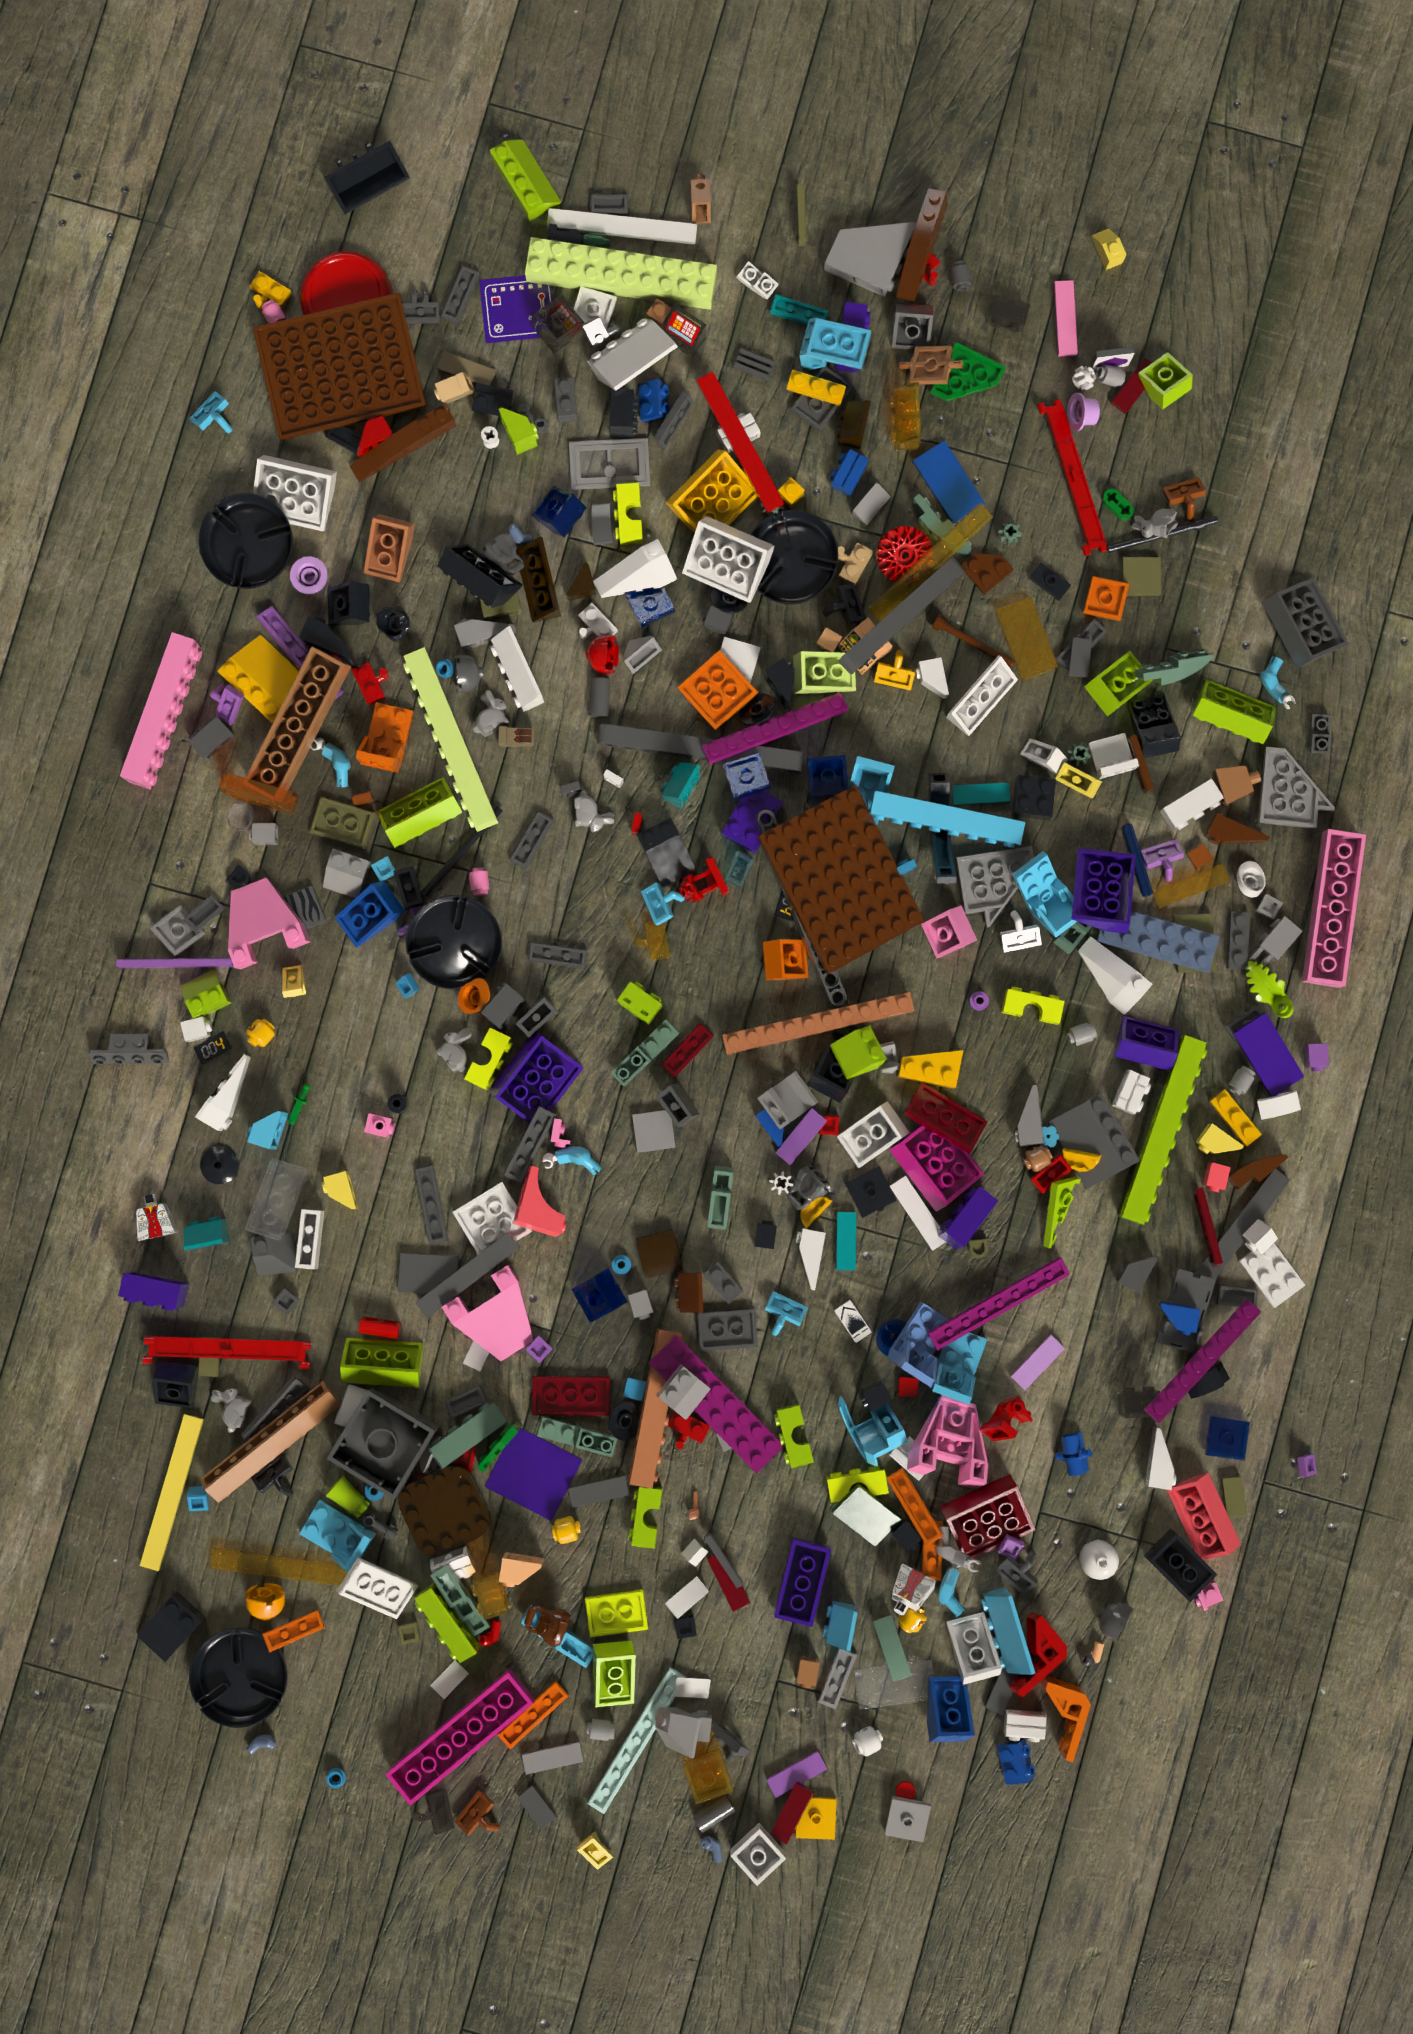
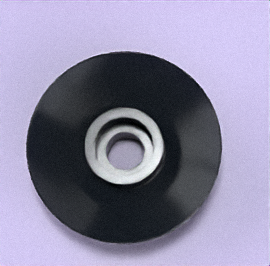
[711,588,748,613]
[739,693,775,726]
[200,1146,239,1184]
[608,1402,641,1441]

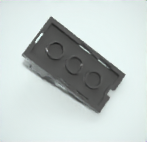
[1156,1267,1216,1353]

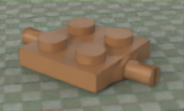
[899,346,963,385]

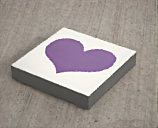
[1090,346,1135,370]

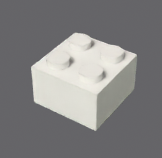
[730,1823,786,1886]

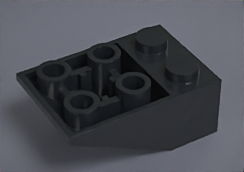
[1127,693,1181,758]

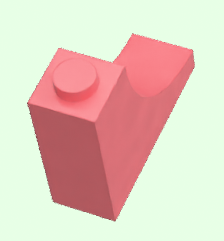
[512,1166,566,1237]

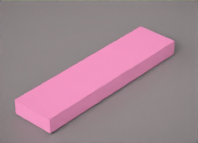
[1054,280,1078,357]

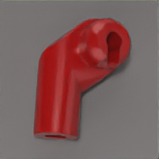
[479,1620,501,1647]

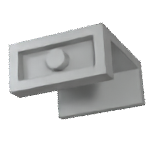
[757,1071,818,1129]

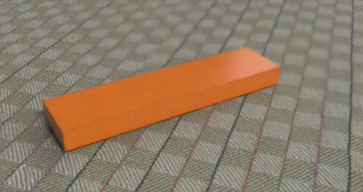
[886,1467,944,1546]
[497,1680,569,1749]

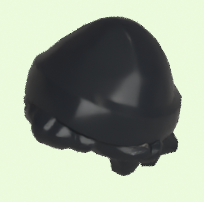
[376,605,410,642]

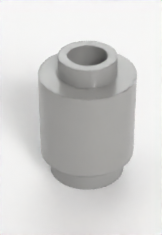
[1096,364,1126,387]
[1067,1023,1097,1047]
[1228,1066,1255,1096]
[587,1719,616,1741]

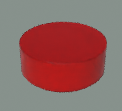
[895,1781,915,1800]

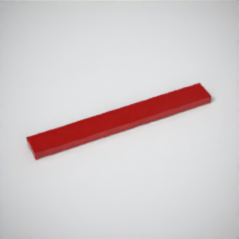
[696,371,784,513]

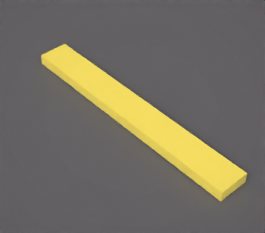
[140,1414,204,1571]

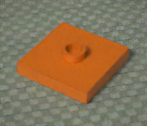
[1083,576,1130,621]

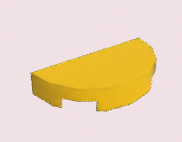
[1062,1148,1101,1172]
[800,1196,832,1229]

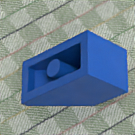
[755,1109,784,1147]
[1158,1301,1200,1335]

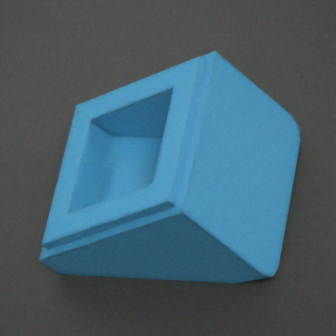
[187,1486,209,1511]

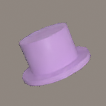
[1067,393,1100,431]
[290,556,328,594]

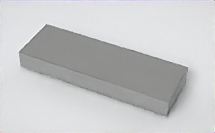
[817,1648,857,1710]
[522,1741,584,1775]

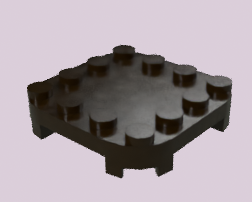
[398,1463,491,1557]

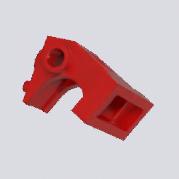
[679,857,729,903]
[980,1396,1033,1441]

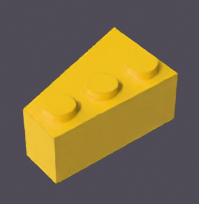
[897,1050,963,1089]

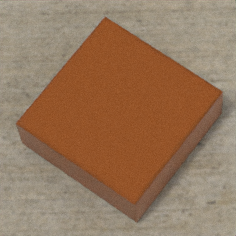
[352,791,374,806]
[1186,843,1214,870]

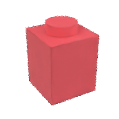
[1203,1162,1231,1193]

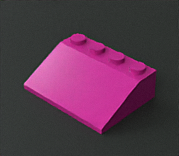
[890,1125,984,1212]

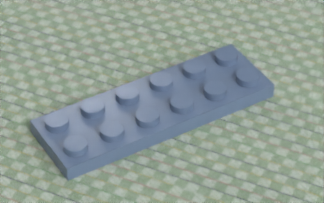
[1097,911,1220,974]

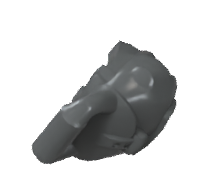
[481,532,524,575]
[787,1165,830,1210]

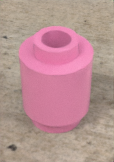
[261,300,287,324]
[469,868,490,896]

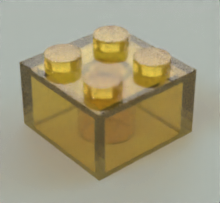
[471,1569,510,1620]
[683,1748,733,1804]

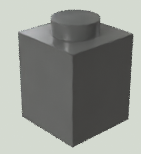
[702,606,732,635]

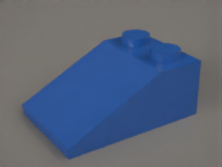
[335,881,405,948]
[927,1676,975,1742]

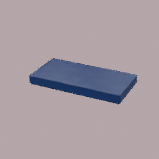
[912,441,985,523]

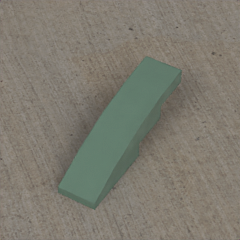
[430,1564,491,1637]

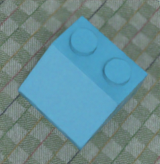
[246,1111,289,1150]
[822,1601,858,1651]

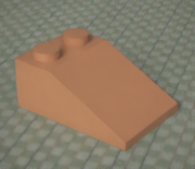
[364,514,415,582]

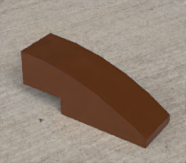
[1228,1154,1288,1189]

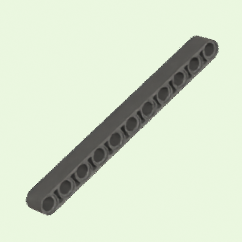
[597,724,804,773]
[754,810,847,1006]

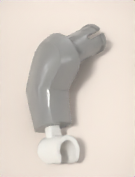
[934,1526,981,1572]

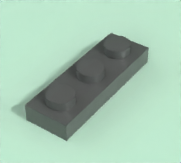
[653,391,694,450]
[1227,911,1250,970]

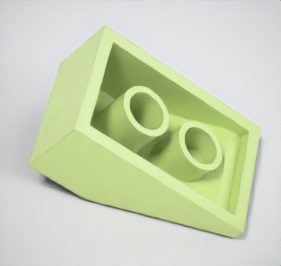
[793,651,856,694]

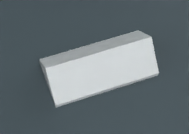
[946,655,1018,736]

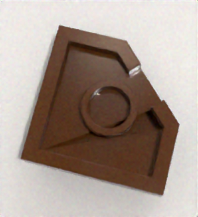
[961,553,1014,595]

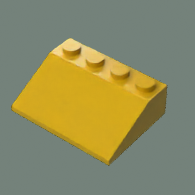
[665,450,757,533]
[217,635,299,724]

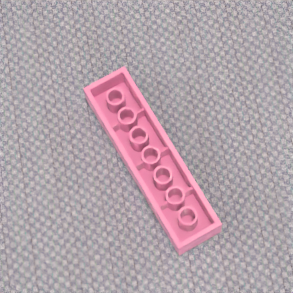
[120,632,202,790]
[1302,829,1366,988]

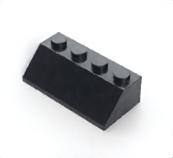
[437,544,523,608]

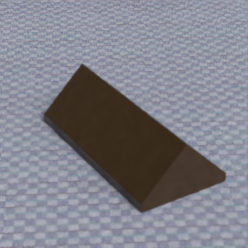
[516,537,561,622]

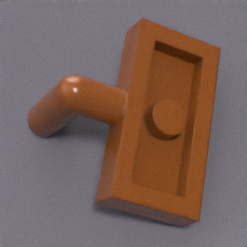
[1163,477,1206,520]
[454,1790,500,1835]

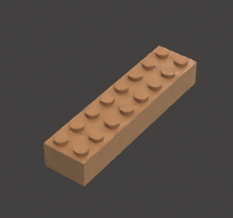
[243,647,351,802]

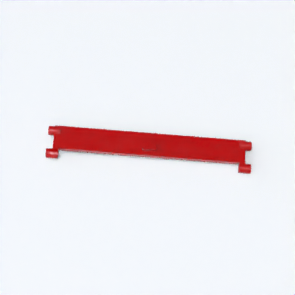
[1037,399,1108,556]
[143,1336,311,1369]

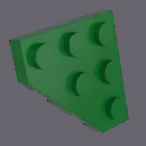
[930,342,1006,402]
[477,1421,523,1472]

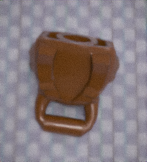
[524,1605,570,1646]

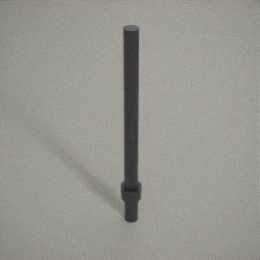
[1107,516,1218,553]
[422,806,503,896]

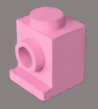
[364,1113,395,1138]

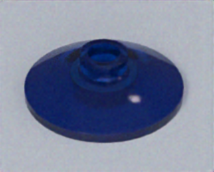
[876,1319,906,1356]

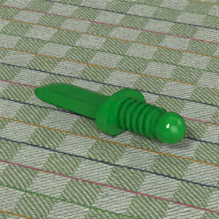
[289,1083,310,1126]

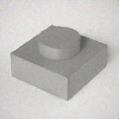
[1256,894,1283,920]

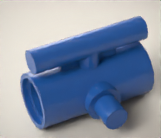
[1055,1431,1092,1476]

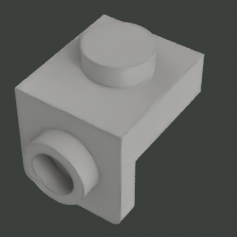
[880,1041,900,1074]

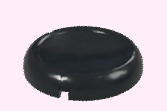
[199,493,294,589]
[751,510,839,605]
[406,895,502,990]
[189,1627,288,1728]

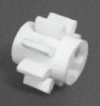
[1072,366,1096,390]
[769,1171,793,1195]

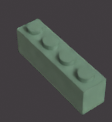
[428,1402,507,1469]

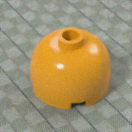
[246,1583,285,1620]

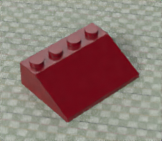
[940,1474,1035,1560]

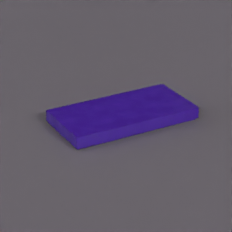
[1232,1012,1304,1097]

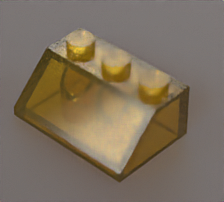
[890,382,921,451]

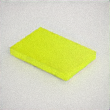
[585,1589,648,1638]

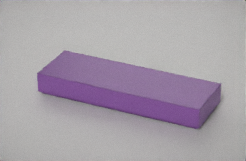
[776,1108,827,1165]
[766,1750,827,1798]

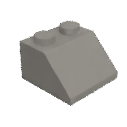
[323,849,372,898]
[656,1364,710,1420]

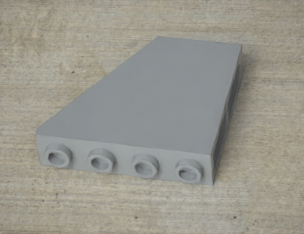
[824,222,916,297]

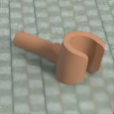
[688,1492,700,1520]

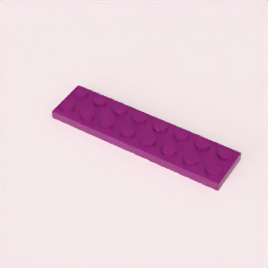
[648,1335,784,1474]

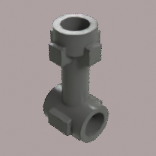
[516,404,548,434]
[362,1513,398,1540]

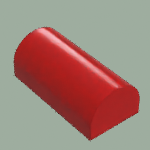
[1030,1154,1072,1194]
[359,1316,401,1339]

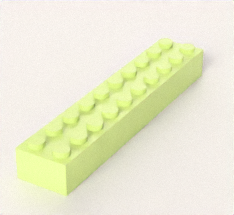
[525,237,717,310]

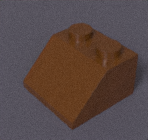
[675,1272,703,1313]

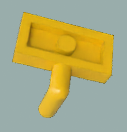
[249,271,292,309]
[874,649,915,690]

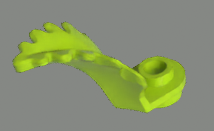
[1246,961,1294,1018]

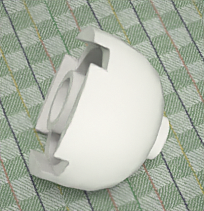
[1079,1539,1119,1580]

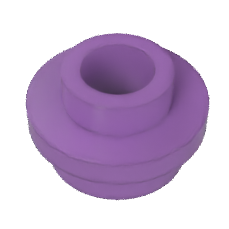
[970,991,989,1011]

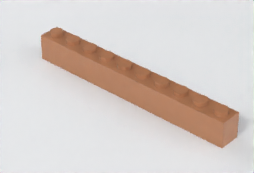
[722,992,915,1055]

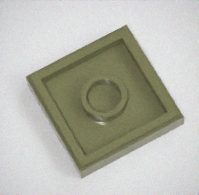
[1122,557,1161,596]

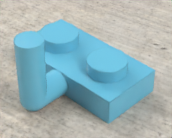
[189,392,232,433]
[641,882,685,926]
[764,1291,808,1336]

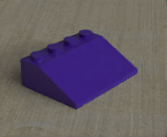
[1071,848,1136,934]
[488,1031,584,1123]

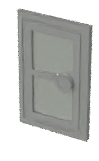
[569,438,650,490]

